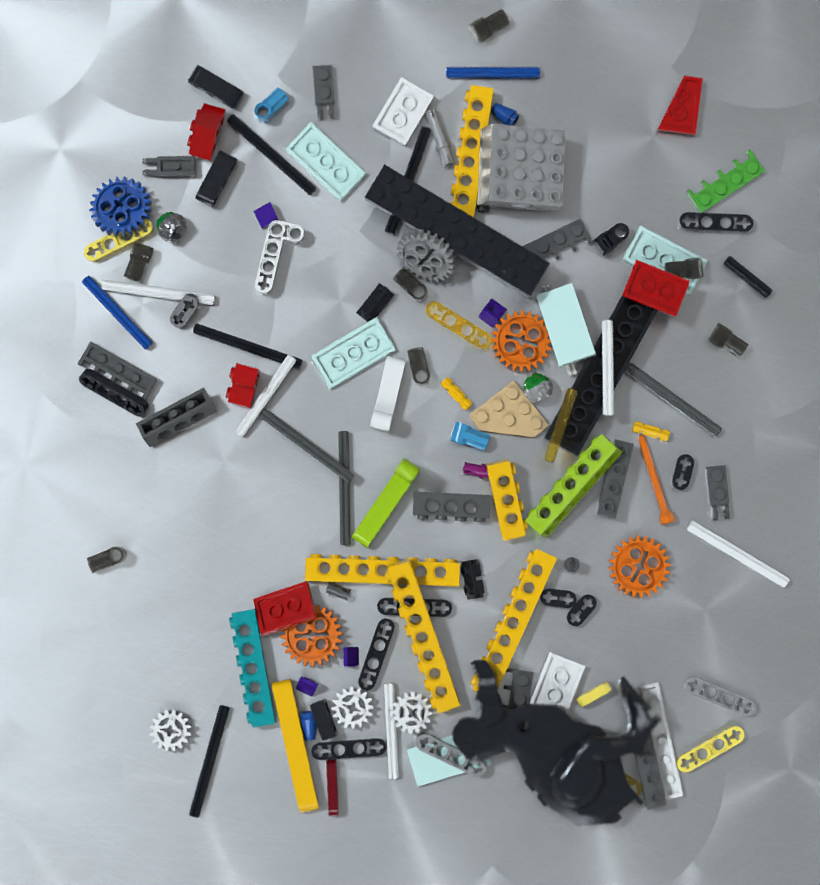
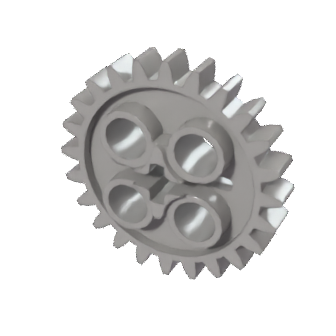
[396,229,457,283]

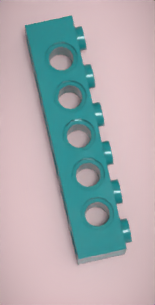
[229,609,276,728]

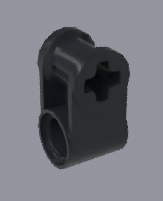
[593,223,629,256]

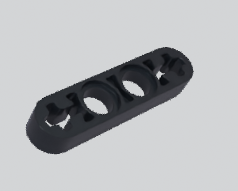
[678,212,754,233]
[79,369,148,416]
[377,598,452,617]
[358,618,395,691]
[311,738,386,760]

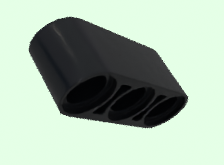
[187,65,244,109]
[195,150,238,208]

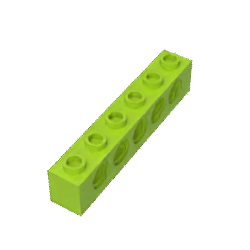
[525,434,623,538]

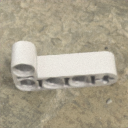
[255,220,305,295]
[370,355,406,432]

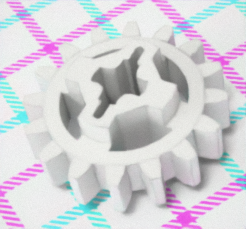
[331,687,373,729]
[390,691,432,734]
[149,709,191,751]

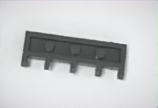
[522,218,592,260]
[77,341,158,400]
[503,668,534,731]

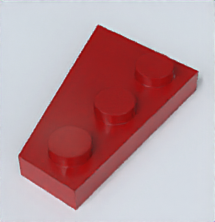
[657,76,703,136]

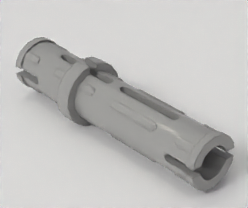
[425,109,455,167]

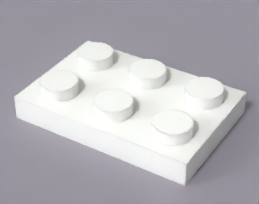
[372,77,434,146]
[529,652,585,714]

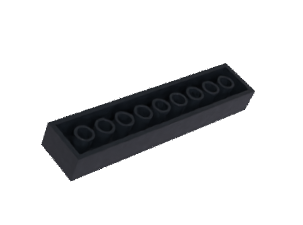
[365,164,550,298]
[543,296,658,458]

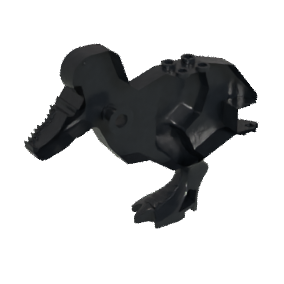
[452,659,661,825]

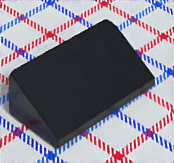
[310,699,338,741]

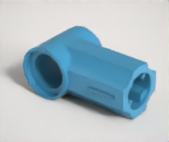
[254,87,289,123]
[449,422,490,451]

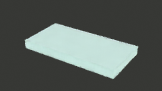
[285,122,367,202]
[622,226,708,295]
[536,283,596,367]
[311,317,396,389]
[406,735,491,786]

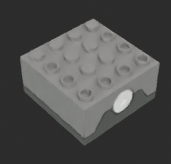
[477,124,565,212]

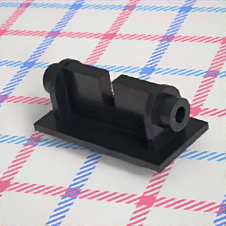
[356,283,394,322]
[461,559,485,600]

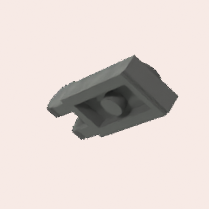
[313,65,334,119]
[142,156,196,177]
[706,465,730,520]

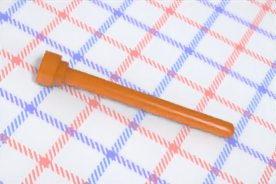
[638,435,676,525]

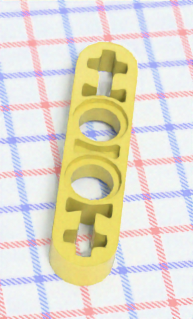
[84,219,153,262]
[676,726,745,772]

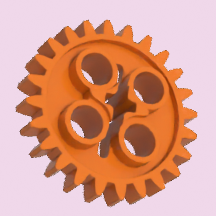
[491,310,552,372]
[608,535,671,598]
[280,604,343,667]

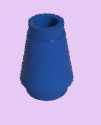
[490,102,520,126]
[299,711,317,741]

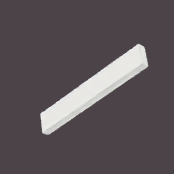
[639,682,684,800]

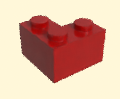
[187,103,226,161]
[225,363,261,409]

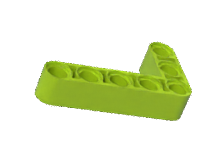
[351,458,420,548]

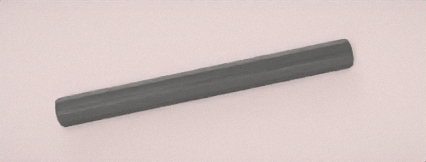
[625,363,722,437]
[259,409,354,482]
[338,431,351,545]

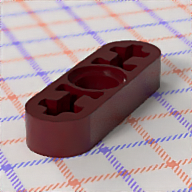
[326,760,338,817]

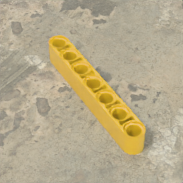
[272,679,319,813]

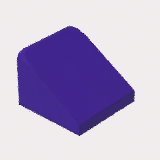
[253,202,278,229]
[478,298,507,328]
[343,647,359,667]
[296,676,318,697]

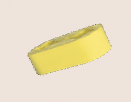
[576,681,612,707]

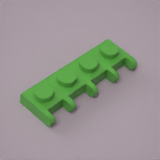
[686,150,765,213]

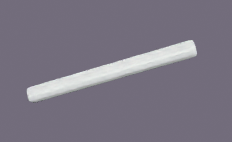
[101,280,215,305]
[687,521,790,587]

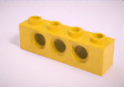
[486,459,528,541]

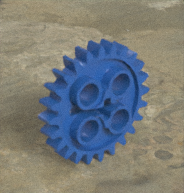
[89,176,152,237]

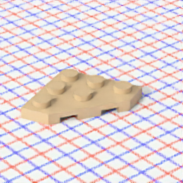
[468,380,549,438]

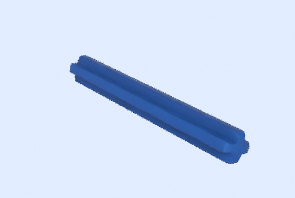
[446,67,540,78]
[82,275,152,349]

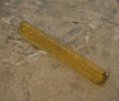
[544,388,577,463]

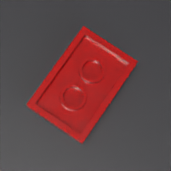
[622,260,690,317]
[253,581,317,636]

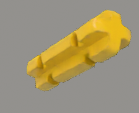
[441,377,472,410]
[632,421,670,441]

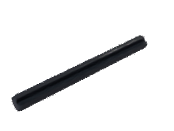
[227,114,316,195]
[385,126,431,235]
[193,323,302,369]
[189,705,229,818]

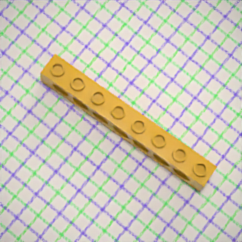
[449,85,494,217]
[470,549,557,691]
[305,554,460,586]
[385,558,460,713]

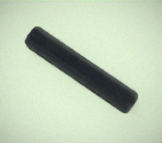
[723,256,773,298]

